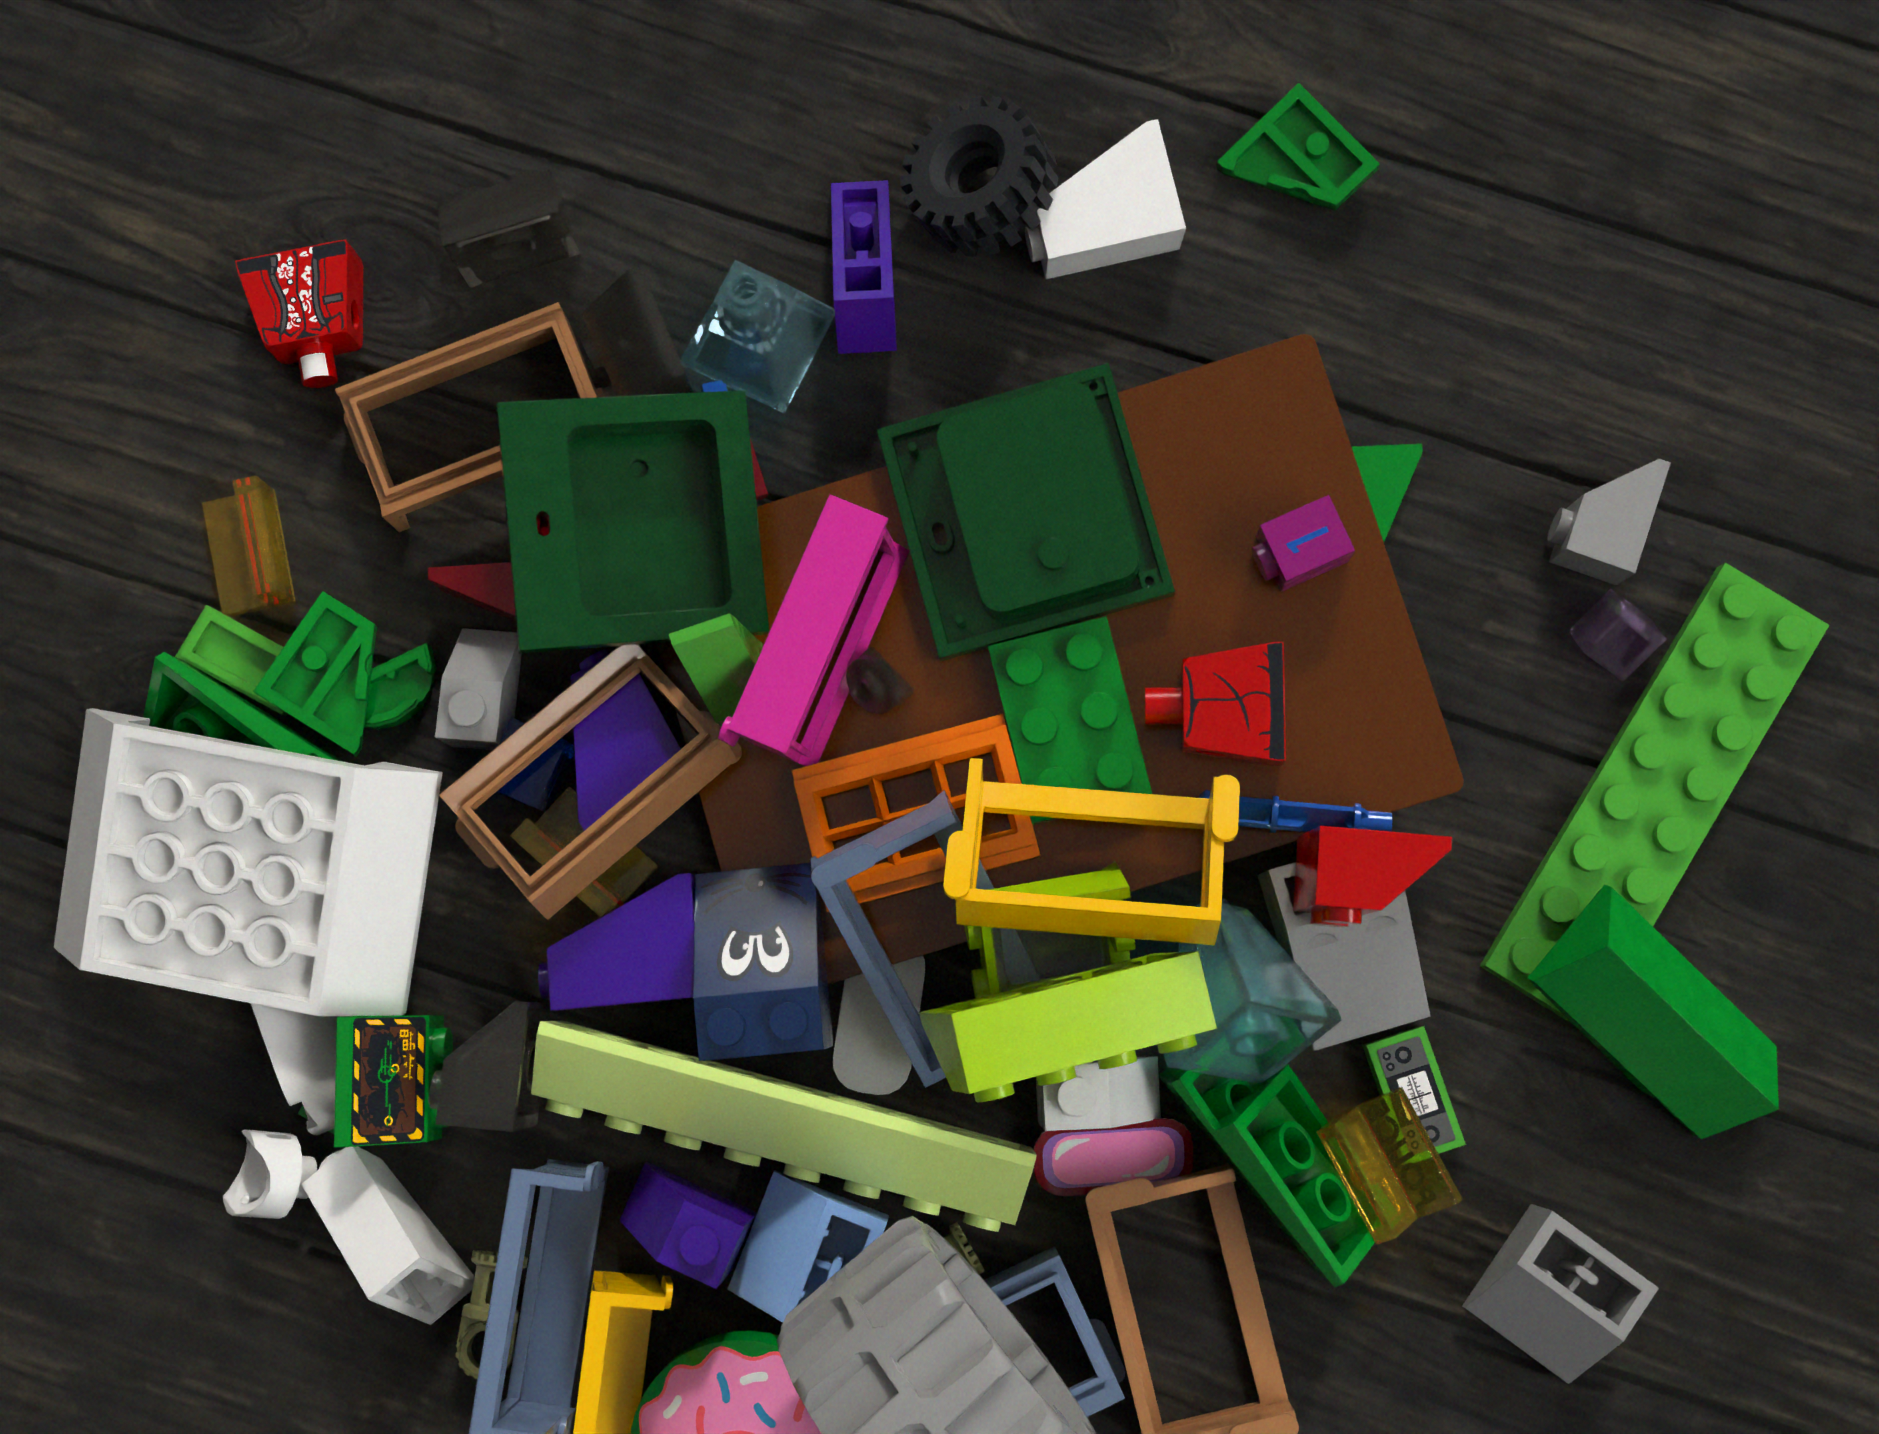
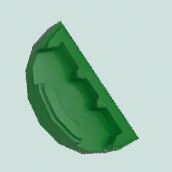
[365,643,437,730]

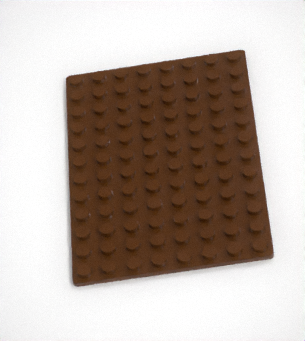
[656,334,1464,984]

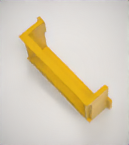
[943,758,1240,945]
[573,1270,673,1434]

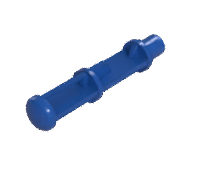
[1198,790,1392,833]

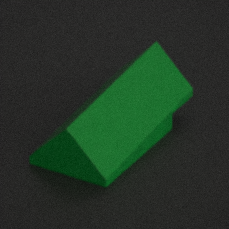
[143,652,343,762]
[1527,884,1779,1140]
[1159,1022,1394,1288]

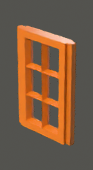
[791,714,1041,912]

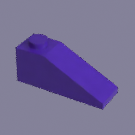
[831,180,897,354]

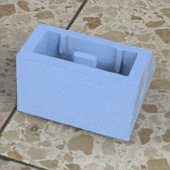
[728,1170,889,1322]

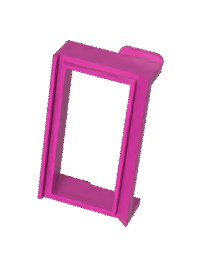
[718,494,910,766]

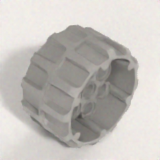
[776,1216,1096,1434]

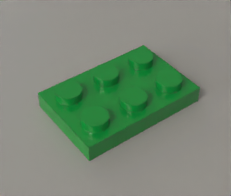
[988,616,1152,825]

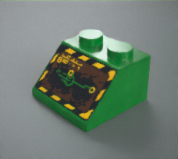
[334,1015,453,1147]

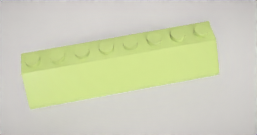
[531,1021,1037,1232]

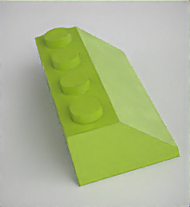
[919,951,1217,1102]

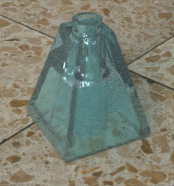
[680,260,835,413]
[1164,898,1342,1084]

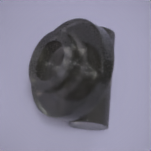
[846,646,915,714]

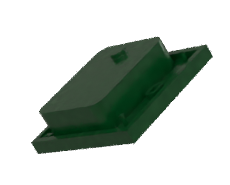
[877,363,1175,662]
[496,390,769,654]

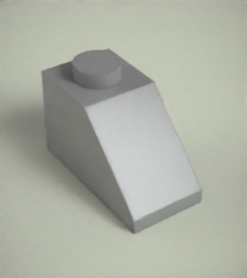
[1548,459,1671,585]
[435,628,522,750]

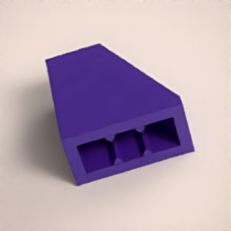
[571,649,681,831]
[538,873,695,1011]
[619,1162,758,1289]

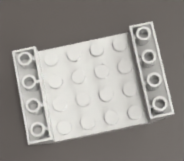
[54,708,443,1016]

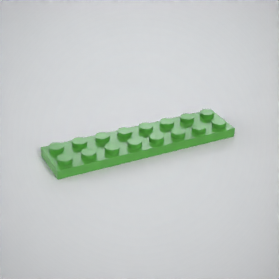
[1480,563,1829,1024]

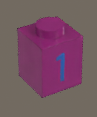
[1251,495,1355,592]

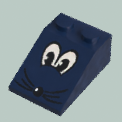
[693,863,833,1061]

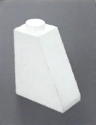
[1025,119,1186,279]
[1036,1056,1161,1131]
[301,1146,474,1325]

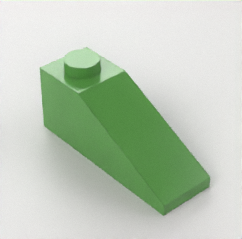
[669,613,763,726]

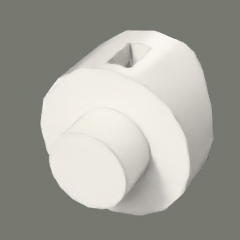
[223,1130,317,1219]

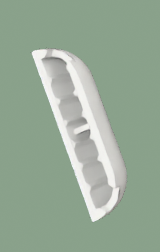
[251,1003,353,1135]

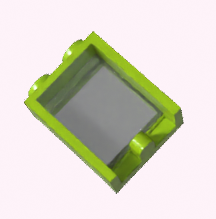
[964,861,1135,998]

